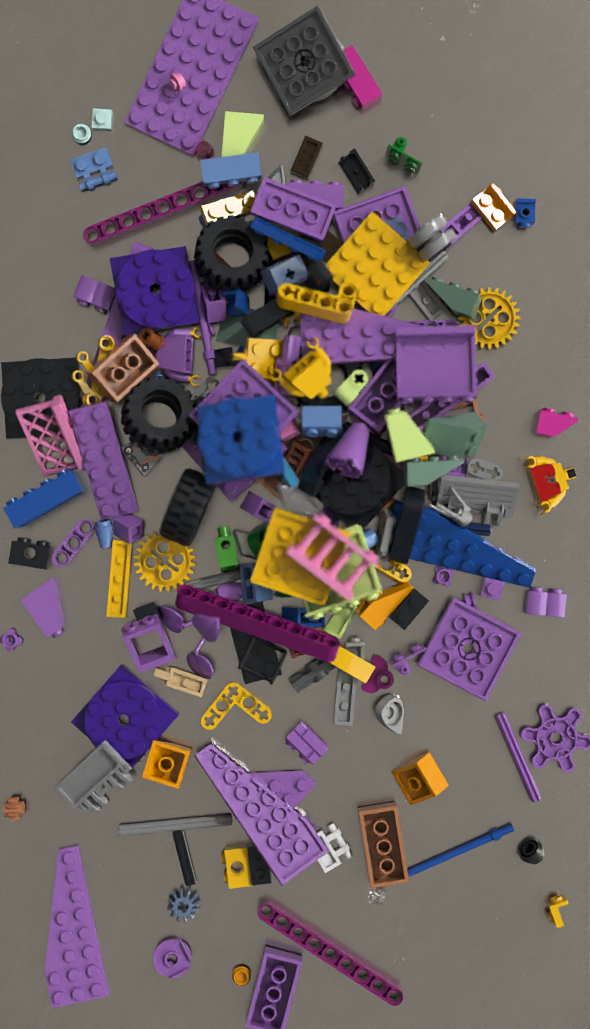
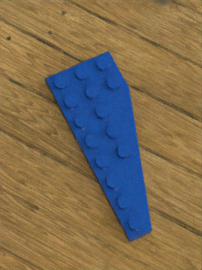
[388,500,535,588]

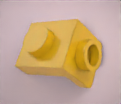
[546,895,569,928]

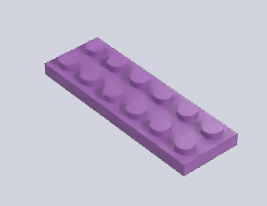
[69,400,139,520]

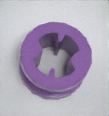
[463,592,476,609]

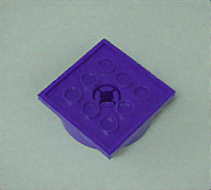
[109,246,199,335]
[71,664,179,768]

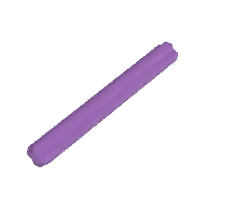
[495,712,541,802]

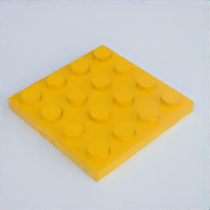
[326,212,431,316]
[250,507,350,606]

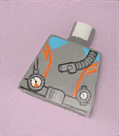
[121,442,165,477]

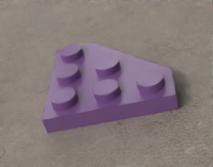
[247,770,316,809]

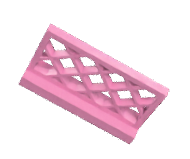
[16,395,86,476]

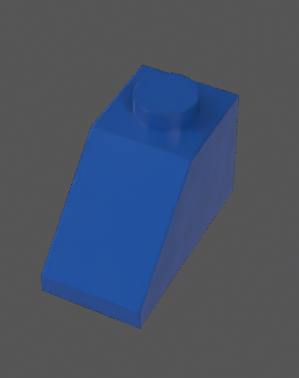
[282,607,325,627]

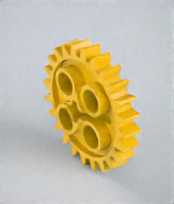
[458,287,521,350]
[134,532,196,592]

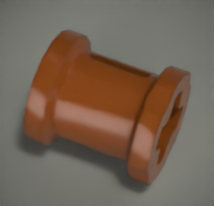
[138,327,164,350]

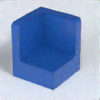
[222,289,249,317]

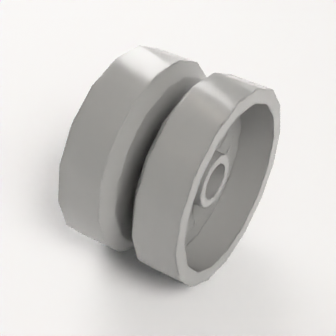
[407,214,458,262]

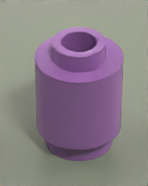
[214,582,243,601]

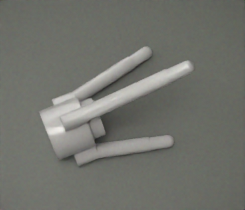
[428,487,473,527]

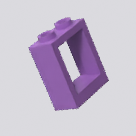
[121,614,175,673]

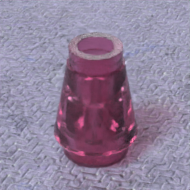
[195,140,214,160]

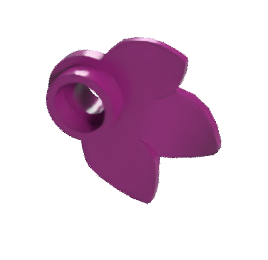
[362,655,394,693]

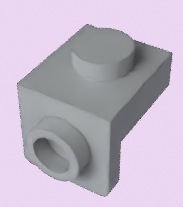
[344,638,364,660]

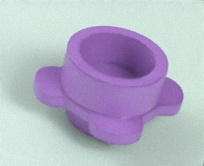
[433,566,454,587]
[0,629,22,652]

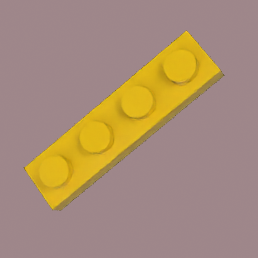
[106,540,132,618]

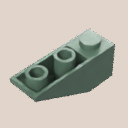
[424,277,482,320]
[402,456,464,486]

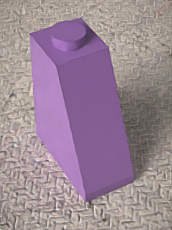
[21,577,65,638]

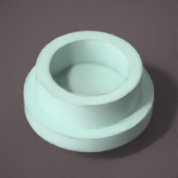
[72,124,91,144]

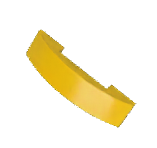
[329,646,375,683]

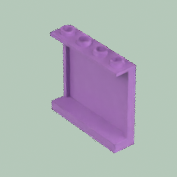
[396,325,477,404]

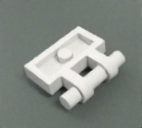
[316,823,353,873]

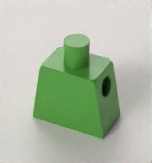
[215,526,240,573]

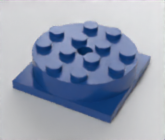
[197,395,285,485]

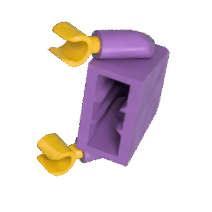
[149,327,202,386]

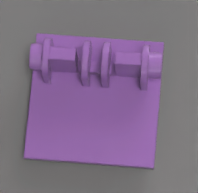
[389,644,427,675]

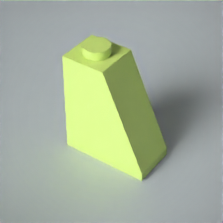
[222,111,264,157]
[384,408,435,462]

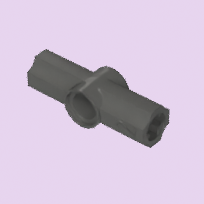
[288,658,337,693]

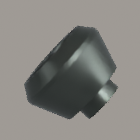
[519,839,545,864]

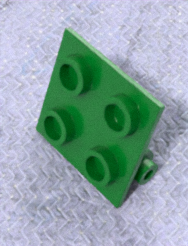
[386,137,423,173]

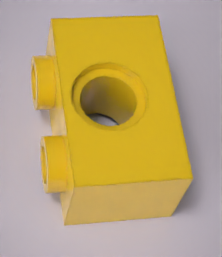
[221,844,252,889]

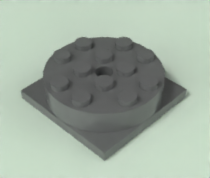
[253,5,356,116]

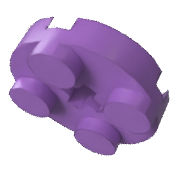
[153,938,192,979]

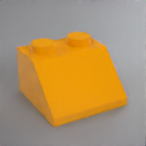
[142,740,192,789]
[391,752,449,805]

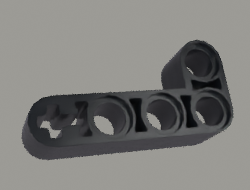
[388,486,426,564]

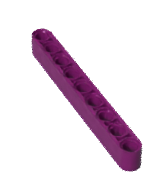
[83,181,244,246]
[175,585,340,662]
[257,900,403,1006]

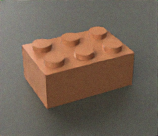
[86,334,159,402]

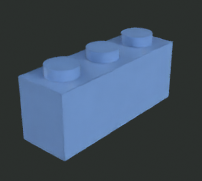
[200,152,262,189]

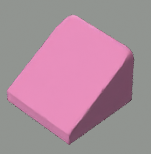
[281,418,301,442]

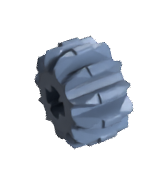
[167,888,200,922]

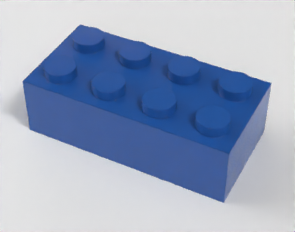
[3,469,87,529]

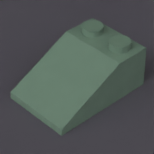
[216,303,280,347]
[423,412,488,459]

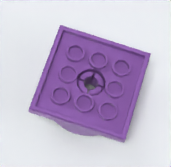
[333,186,431,260]
[189,359,299,443]
[417,597,522,702]

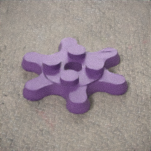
[521,705,590,772]

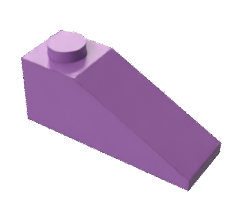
[439,203,482,251]

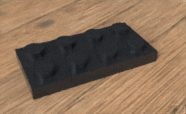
[230,601,282,684]

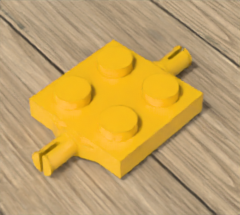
[231,338,284,379]

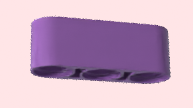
[52,519,95,567]

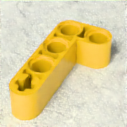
[276,282,357,323]

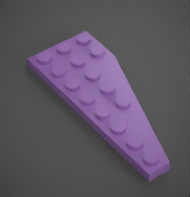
[300,306,455,364]
[194,744,329,886]
[44,845,109,1008]

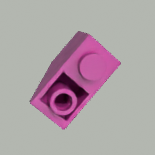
[533,408,578,438]

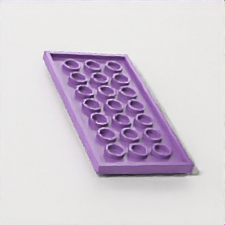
[124,0,259,157]

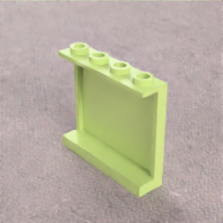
[303,525,383,620]

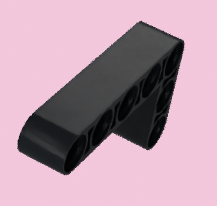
[240,260,334,338]

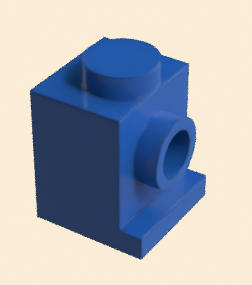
[514,198,536,228]

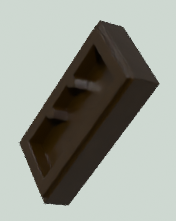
[290,135,323,179]

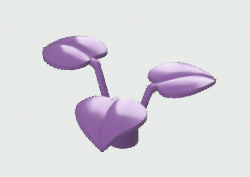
[158,606,219,679]

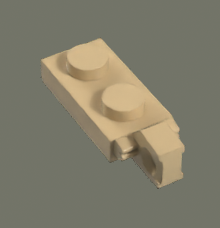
[153,666,208,697]

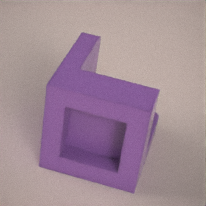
[113,513,144,544]

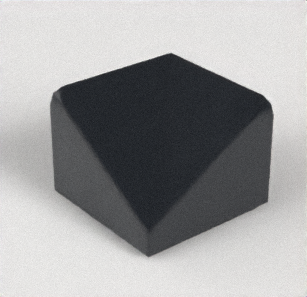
[214,347,235,369]

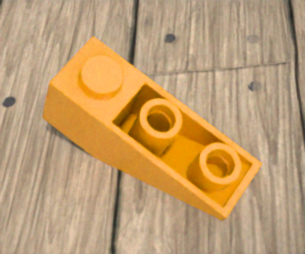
[354,582,414,630]

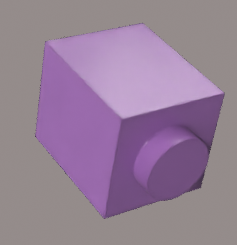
[478,577,504,601]

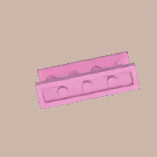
[286,513,379,601]

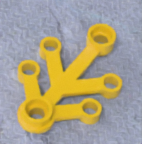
[71,335,115,406]

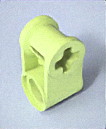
[333,370,368,407]

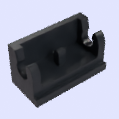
[338,148,375,195]

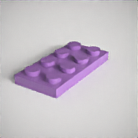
[250,177,337,242]

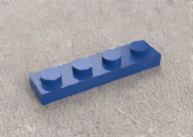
[251,216,326,262]

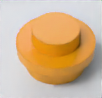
[232,966,251,986]

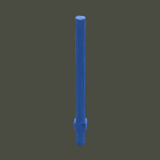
[407,824,515,877]

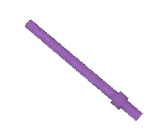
[189,260,216,375]

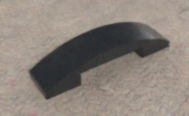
[299,425,349,497]

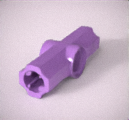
[276,335,302,396]

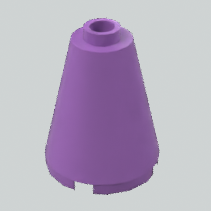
[325,422,370,478]

